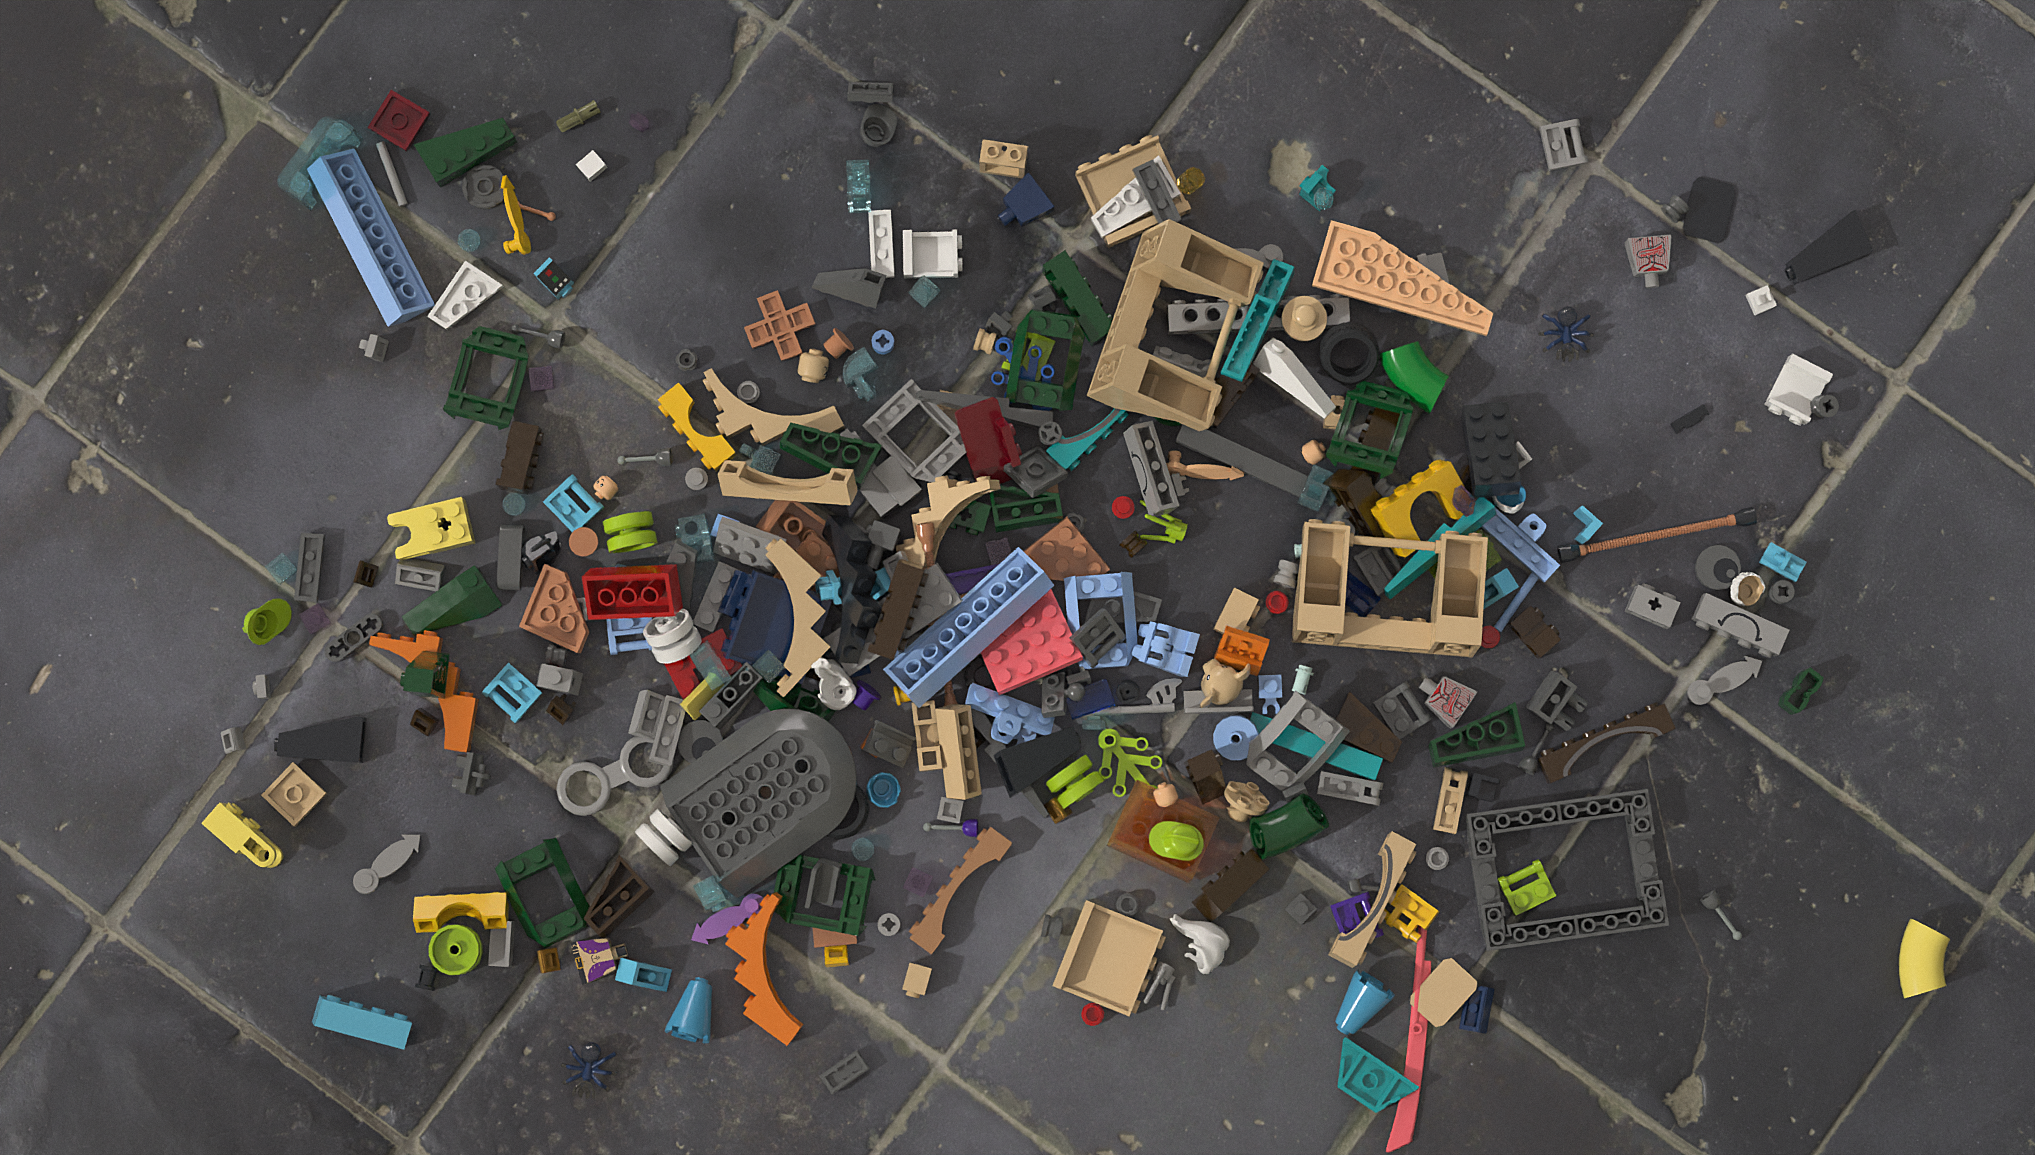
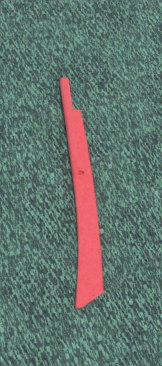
[1386,925,1431,1153]

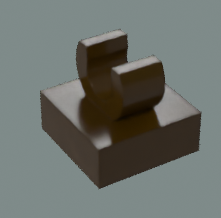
[546,694,576,725]

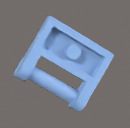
[606,617,653,655]

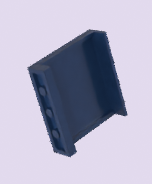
[721,570,832,684]

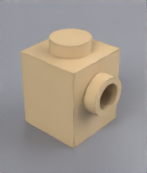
[1323,395,1345,429]

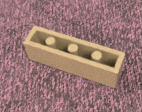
[935,704,982,800]

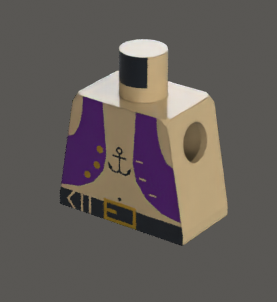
[571,938,628,985]

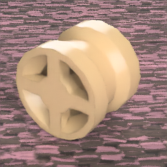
[973,328,997,355]

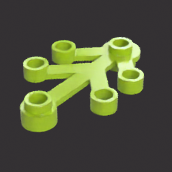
[1098,729,1162,803]

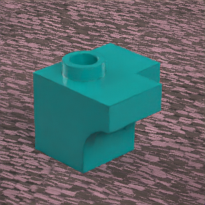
[1299,165,1336,211]

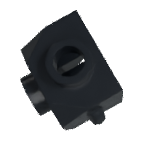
[521,531,561,575]

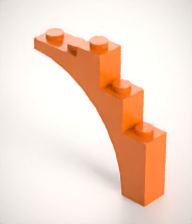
[369,631,479,753]
[725,891,804,1046]

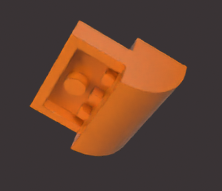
[1214,626,1270,676]

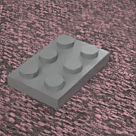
[713,516,787,574]

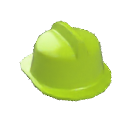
[242,598,292,645]
[1149,821,1204,861]

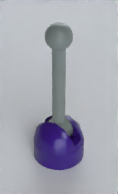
[923,819,978,837]

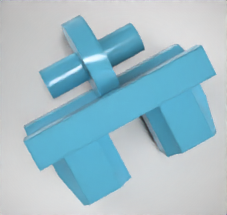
[1759,542,1807,582]
[815,570,842,605]

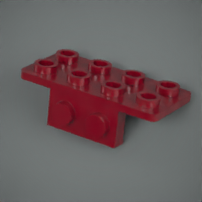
[955,397,1022,484]

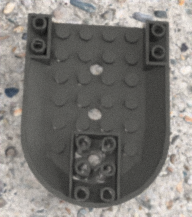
[660,709,857,898]

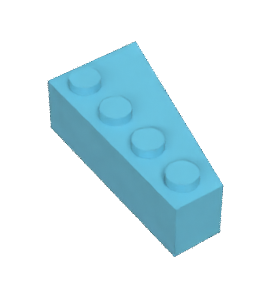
[312,995,412,1049]

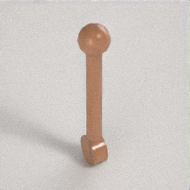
[518,201,556,221]

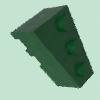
[989,486,1063,533]

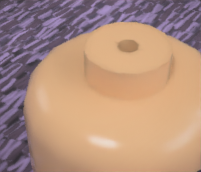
[1302,440,1326,465]
[593,476,618,500]
[1153,782,1178,807]

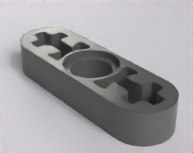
[325,614,383,662]

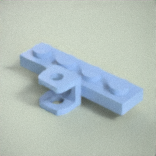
[1481,508,1560,583]
[965,683,1055,744]

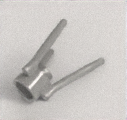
[1144,961,1175,1010]

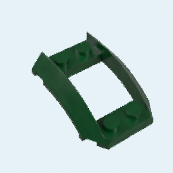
[1006,309,1085,411]
[443,326,529,431]
[1326,381,1414,479]
[495,838,590,948]
[774,855,876,936]

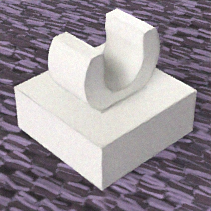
[1745,285,1777,315]

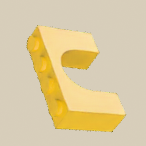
[1370,460,1473,557]

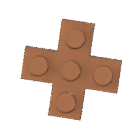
[744,290,816,362]

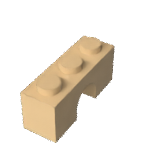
[912,700,943,772]

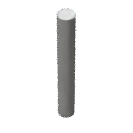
[376,141,408,207]

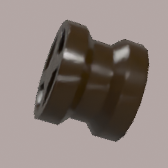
[1119,530,1148,558]

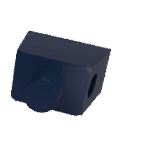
[998,172,1054,227]

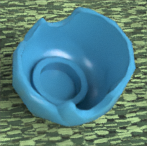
[866,772,901,808]

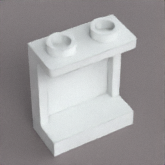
[903,229,962,279]

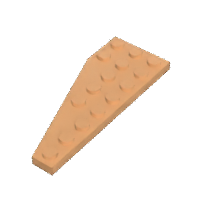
[1312,220,1493,336]

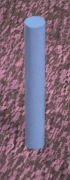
[1494,573,1539,632]

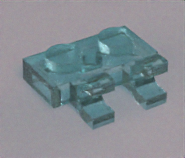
[739,443,781,475]

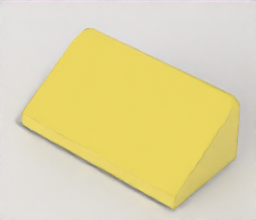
[680,672,724,720]

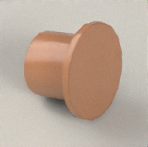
[824,328,854,359]
[569,527,598,556]

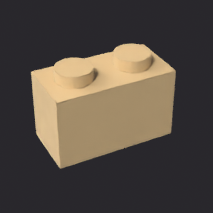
[1213,588,1260,635]

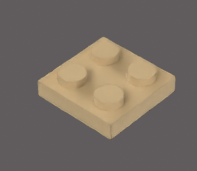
[261,762,327,827]

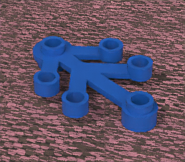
[991,336,1055,411]

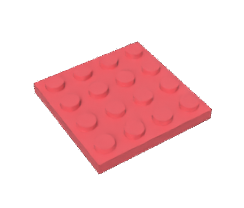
[980,589,1083,695]

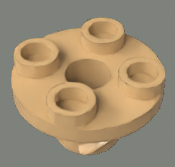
[1281,296,1327,341]
[1224,781,1269,822]

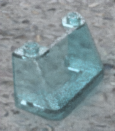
[277,116,363,211]

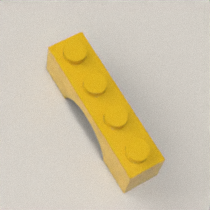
[658,383,737,472]
[413,892,509,933]

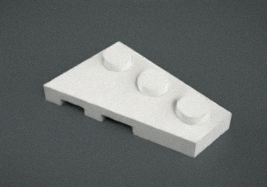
[427,261,504,330]

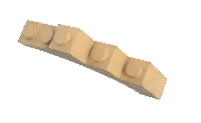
[703,368,845,446]
[896,476,1000,567]

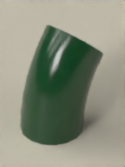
[1249,793,1329,860]

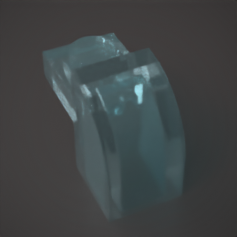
[846,160,871,213]
[843,347,877,402]
[1297,465,1334,512]
[689,640,732,691]

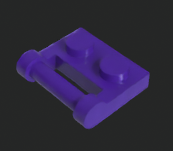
[1330,892,1384,938]

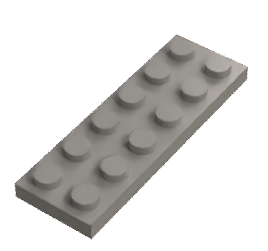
[824,563,963,676]

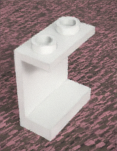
[1764,354,1833,426]

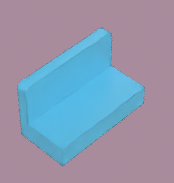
[1573,506,1603,544]

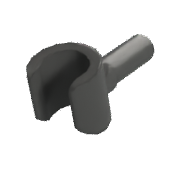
[1347,879,1380,893]

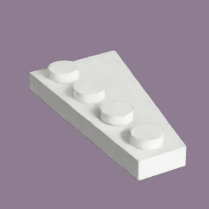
[1091,155,1181,239]

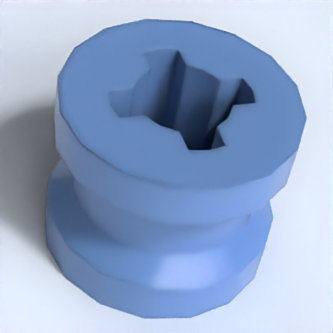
[871,330,894,355]

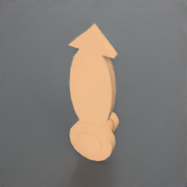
[1166,451,1244,480]

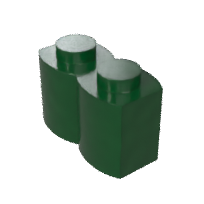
[1778,667,1823,715]

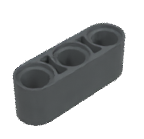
[497,524,525,590]

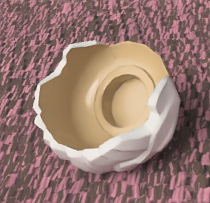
[1730,572,1765,606]

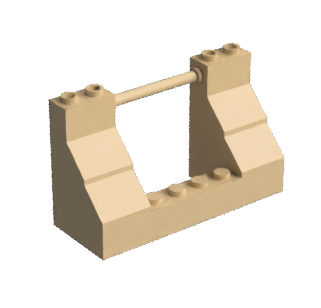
[1087,219,1264,431]
[1292,519,1488,657]

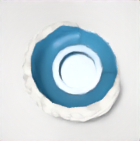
[1492,485,1526,513]

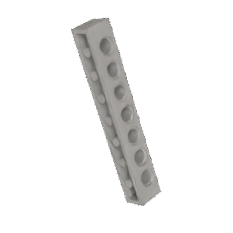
[1167,294,1350,335]

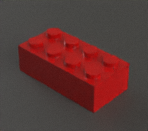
[582,564,683,620]

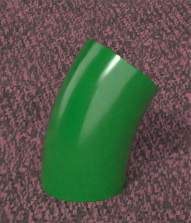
[1380,341,1449,414]

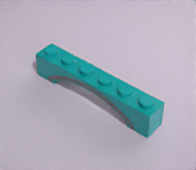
[1046,408,1129,471]

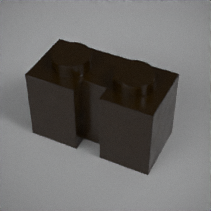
[1508,606,1561,659]

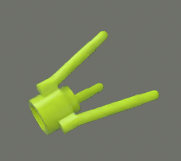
[1140,500,1187,544]

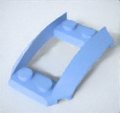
[1064,572,1138,670]

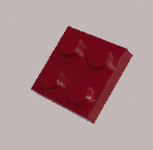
[367,90,430,152]

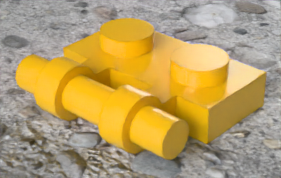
[1384,884,1439,943]

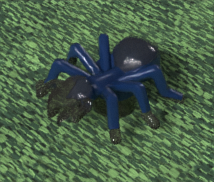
[1538,306,1594,362]
[561,1042,617,1099]

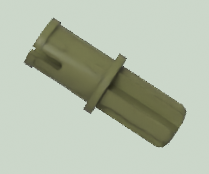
[556,100,601,132]

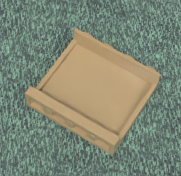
[1075,135,1191,248]
[1053,900,1166,1017]

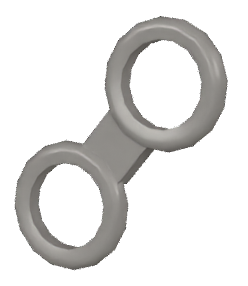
[556,736,674,816]

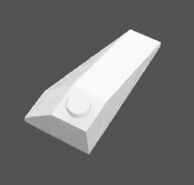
[1253,338,1336,419]

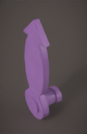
[691,894,763,944]

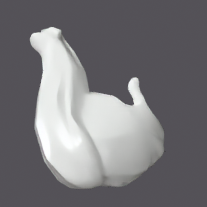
[811,658,856,710]
[1170,914,1230,974]

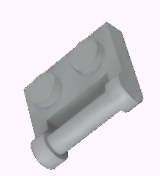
[1539,119,1589,171]

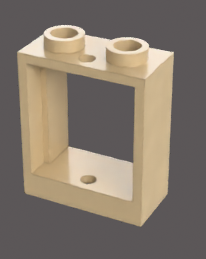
[979,140,1028,178]

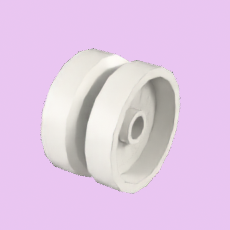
[643,609,702,664]
[635,809,692,866]

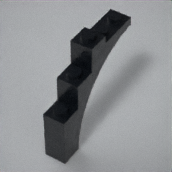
[822,514,882,664]

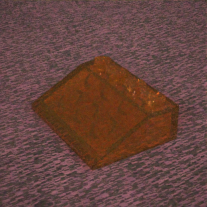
[1106,780,1220,884]

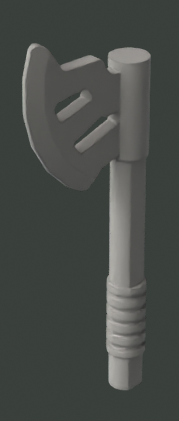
[1092,678,1182,716]

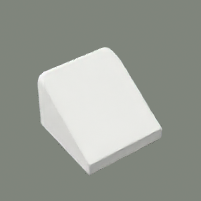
[576,151,607,182]

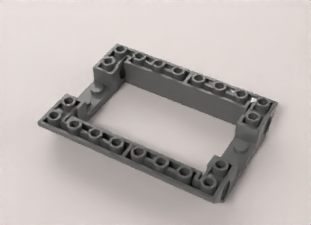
[1466,789,1669,951]

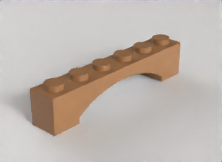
[909,827,1013,954]

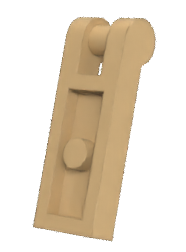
[1433,767,1468,834]

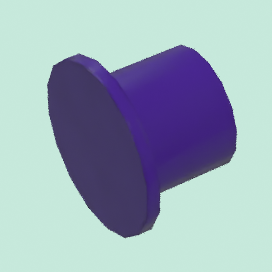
[852,680,882,711]

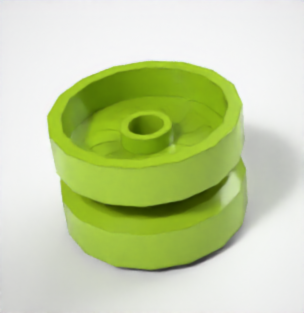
[603,511,658,554]
[1046,754,1105,809]
[429,925,483,975]

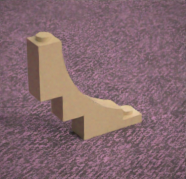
[765,538,830,697]

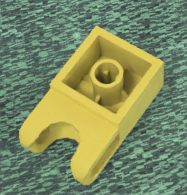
[387,497,475,560]
[201,802,283,868]

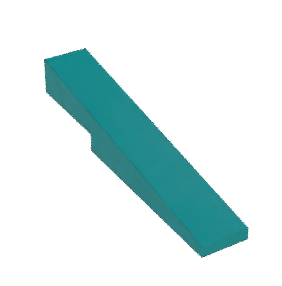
[1221,259,1294,382]
[1384,497,1497,599]
[1250,712,1383,781]

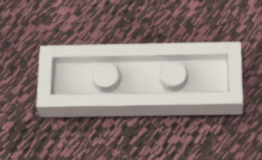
[868,210,894,278]

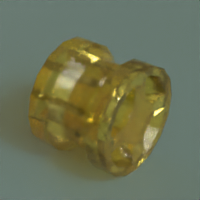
[1177,167,1205,194]

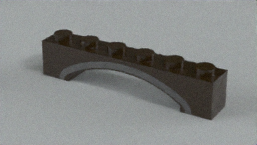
[1537,702,1676,784]

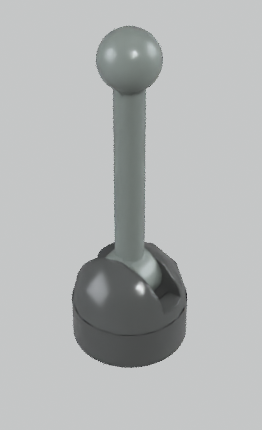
[617,448,673,466]
[1700,890,1742,940]

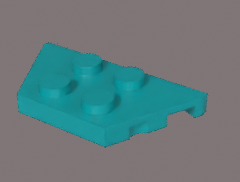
[1337,1037,1419,1113]

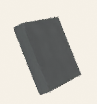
[1003,445,1068,498]

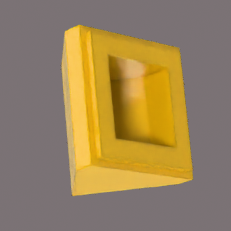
[824,945,849,967]

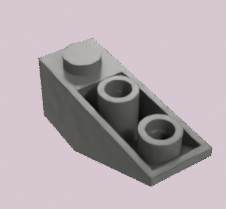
[812,268,887,309]
[699,662,763,730]

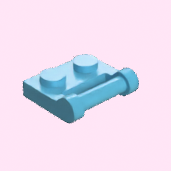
[543,474,604,532]
[482,663,543,724]

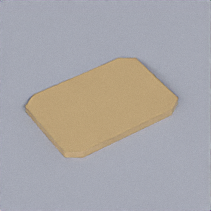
[1410,958,1477,1027]

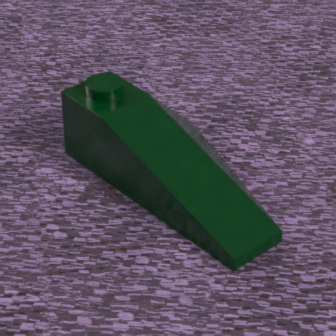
[402,565,503,636]
[753,667,837,722]

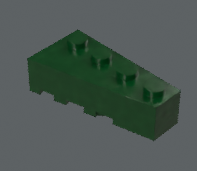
[1042,250,1113,346]

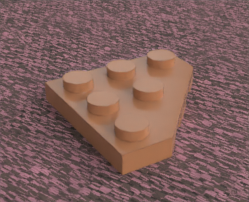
[1023,516,1110,581]
[773,531,840,592]
[519,564,589,653]

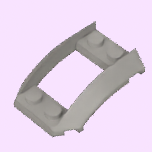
[862,379,966,482]
[1246,690,1350,791]

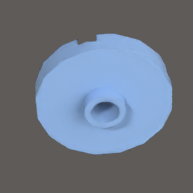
[1213,715,1259,760]

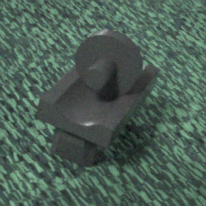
[452,752,491,796]

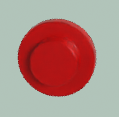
[1112,496,1135,519]
[1266,591,1288,614]
[1481,626,1500,649]
[1081,1003,1104,1026]

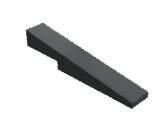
[916,390,1053,430]
[1175,425,1308,497]
[971,708,1049,819]

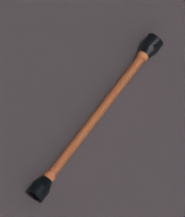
[1557,507,1757,563]

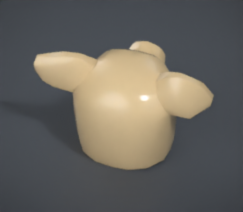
[1200,659,1250,708]

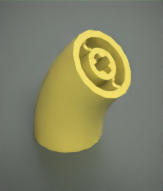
[1899,919,1950,998]

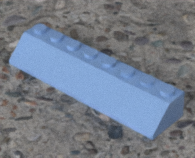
[307,149,435,327]
[883,547,1054,708]

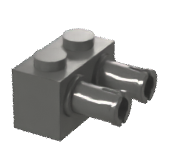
[865,520,901,572]
[1525,670,1588,731]

